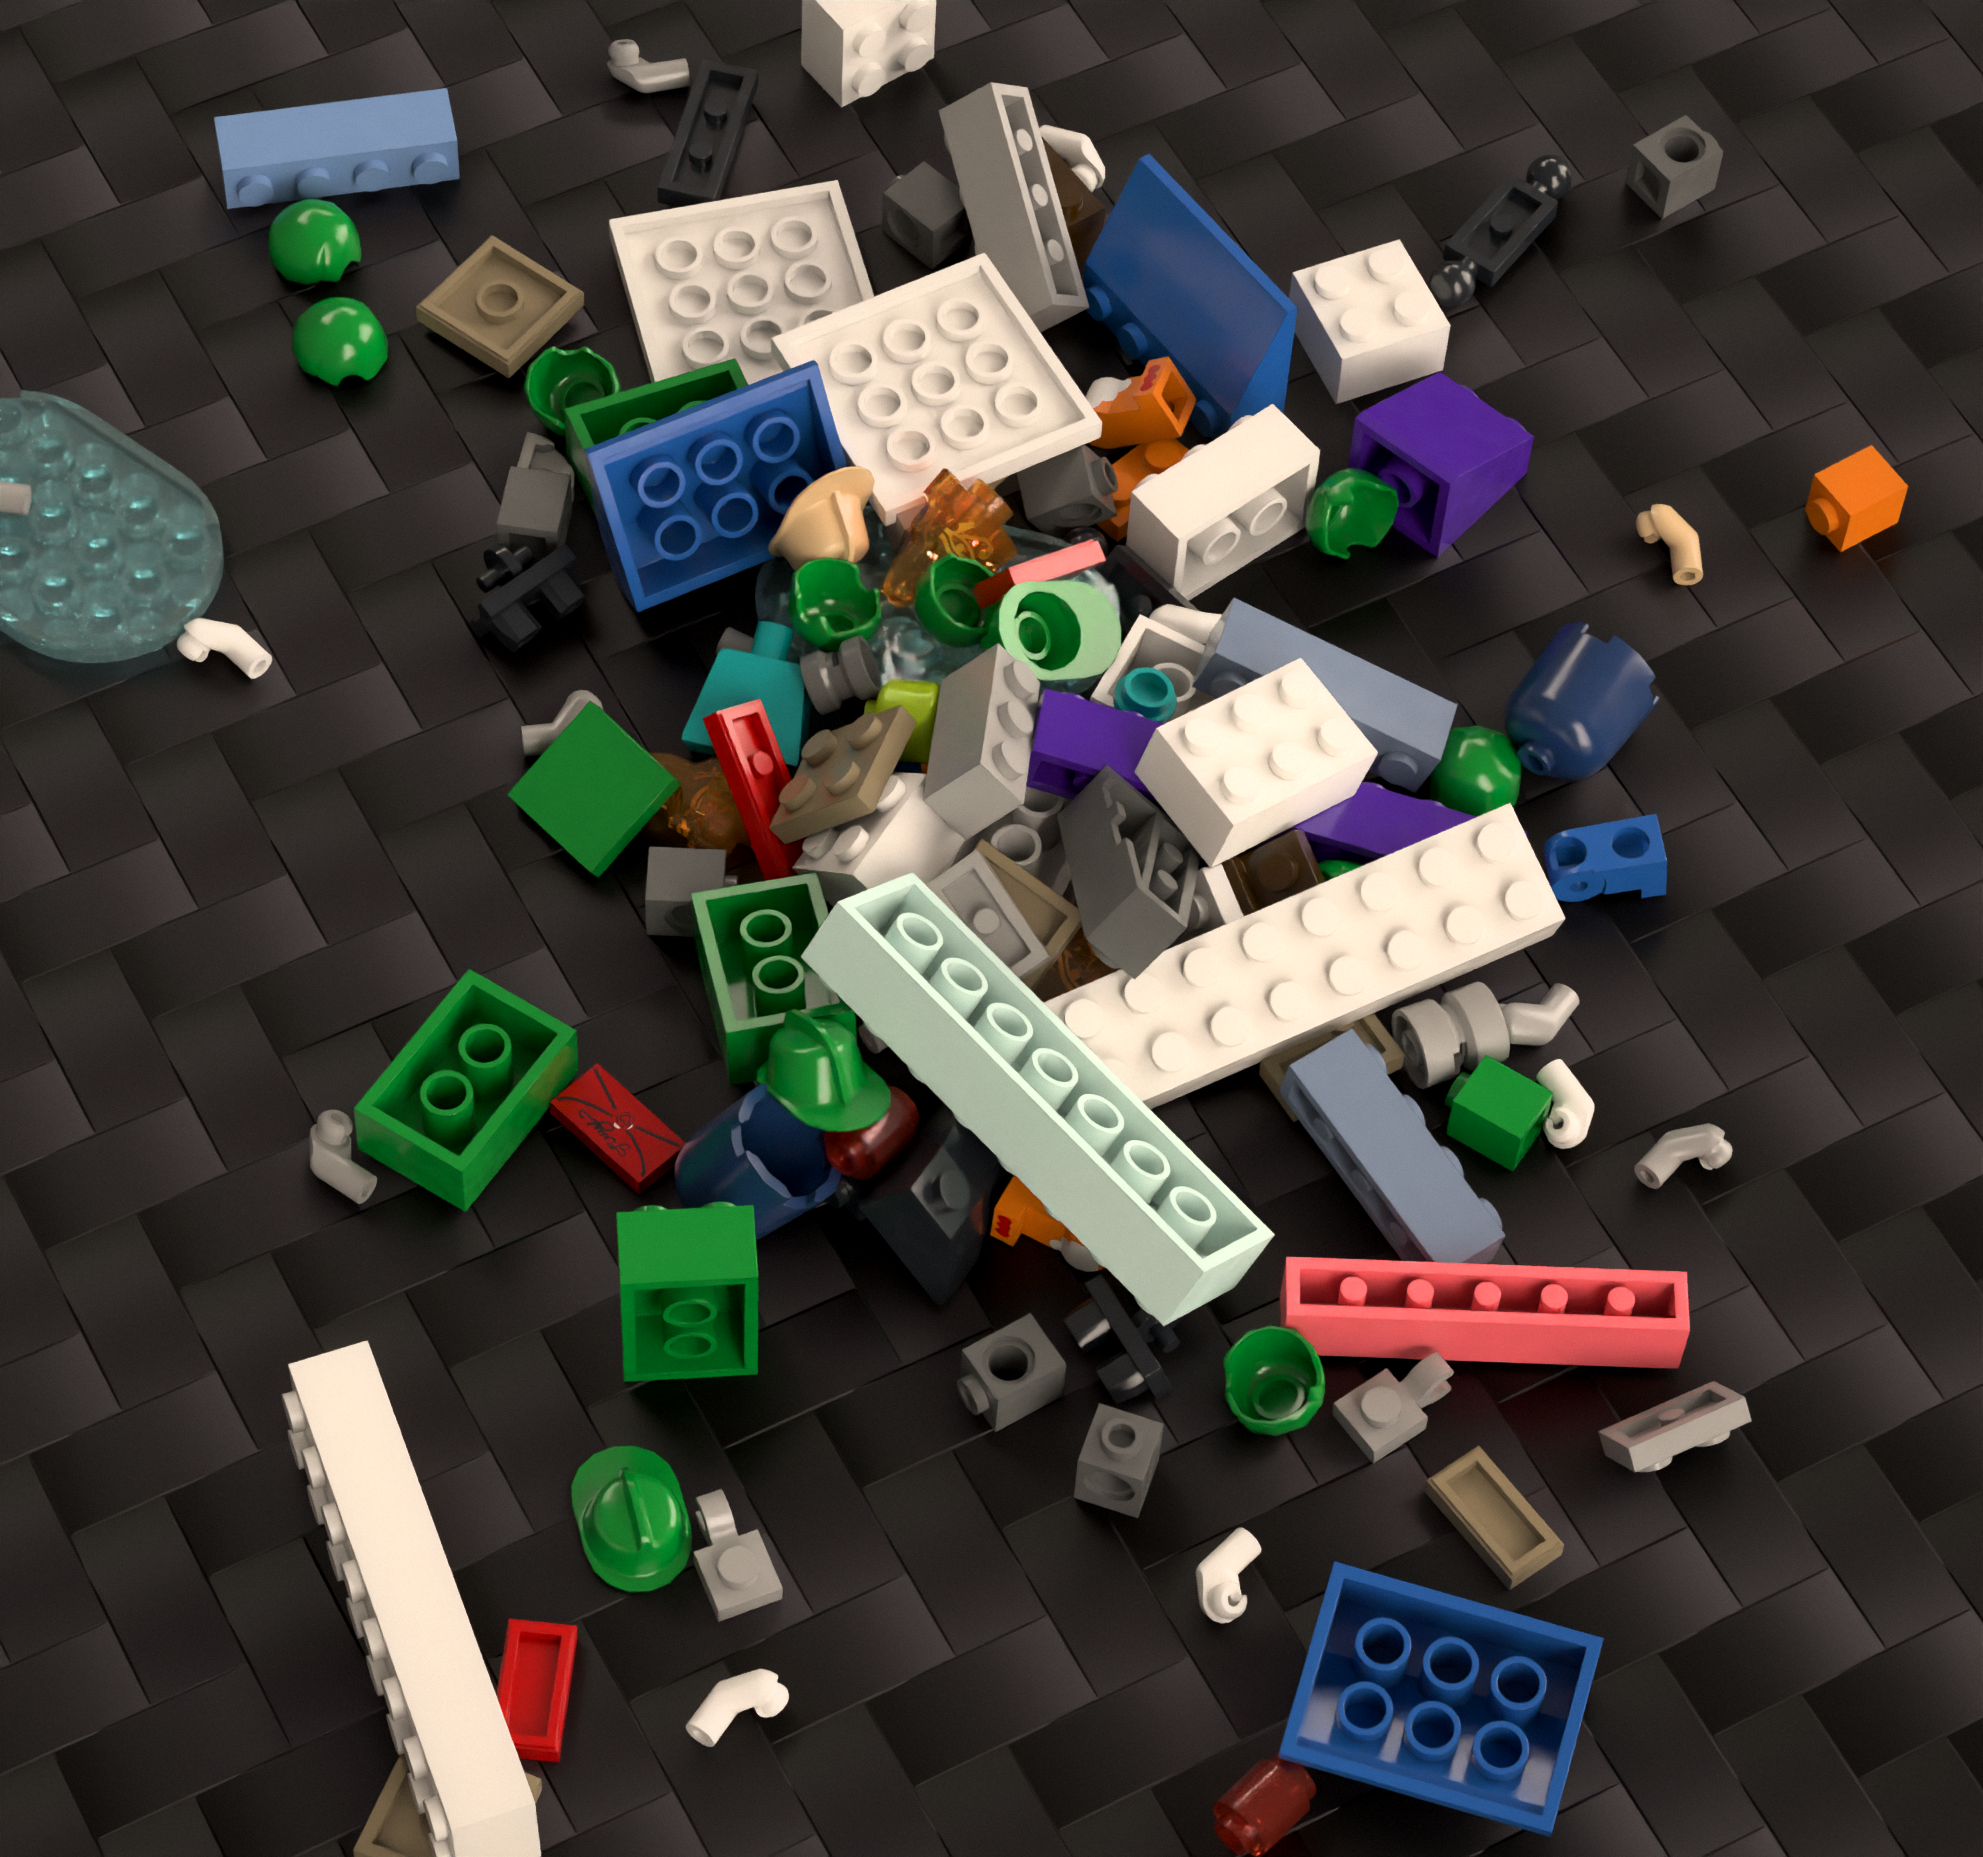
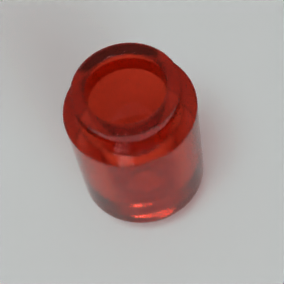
[824,1086,919,1180]
[1213,1753,1317,1857]

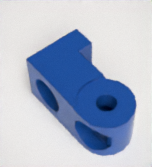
[1542,814,1667,902]

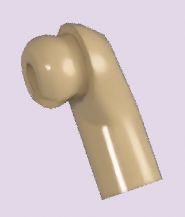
[1636,504,1703,585]

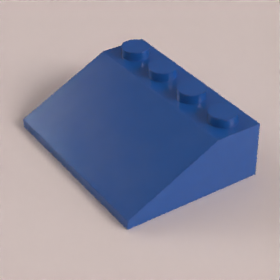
[1083,154,1298,440]
[584,360,847,612]
[1278,1561,1604,1837]

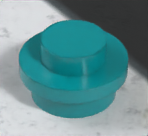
[1113,667,1177,724]

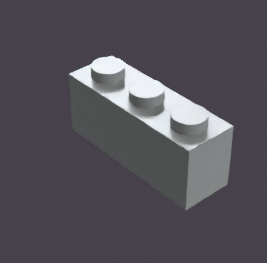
[922,643,1040,840]

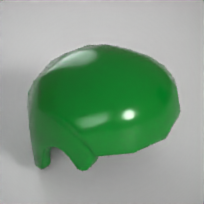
[268,199,362,285]
[291,297,388,386]
[524,346,622,437]
[1305,468,1399,559]
[914,553,1000,648]
[787,557,882,652]
[1429,725,1522,817]
[1223,1324,1325,1436]

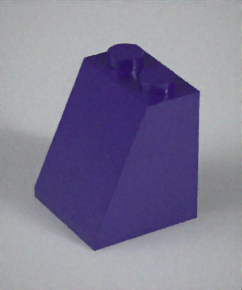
[1348,372,1534,558]

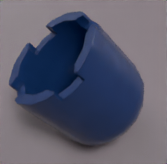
[1504,622,1659,781]
[674,1084,842,1240]

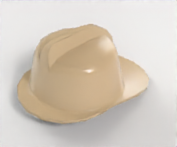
[768,466,875,571]

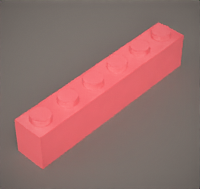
[1280,1257,1690,1369]

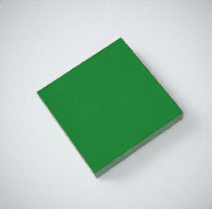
[507,700,682,878]

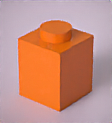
[1805,445,1908,552]

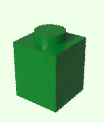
[1445,1055,1553,1172]

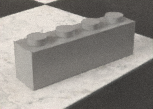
[939,82,1090,332]

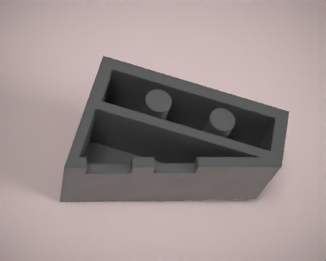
[1057,765,1201,980]

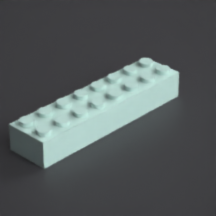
[801,872,1275,1326]

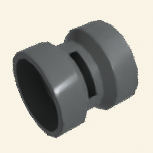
[800,635,882,715]

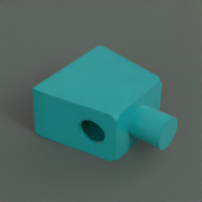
[681,621,811,775]

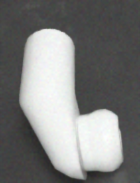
[1149,604,1222,644]
[1195,1527,1261,1623]
[686,1668,789,1747]

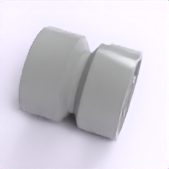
[1391,981,1510,1089]

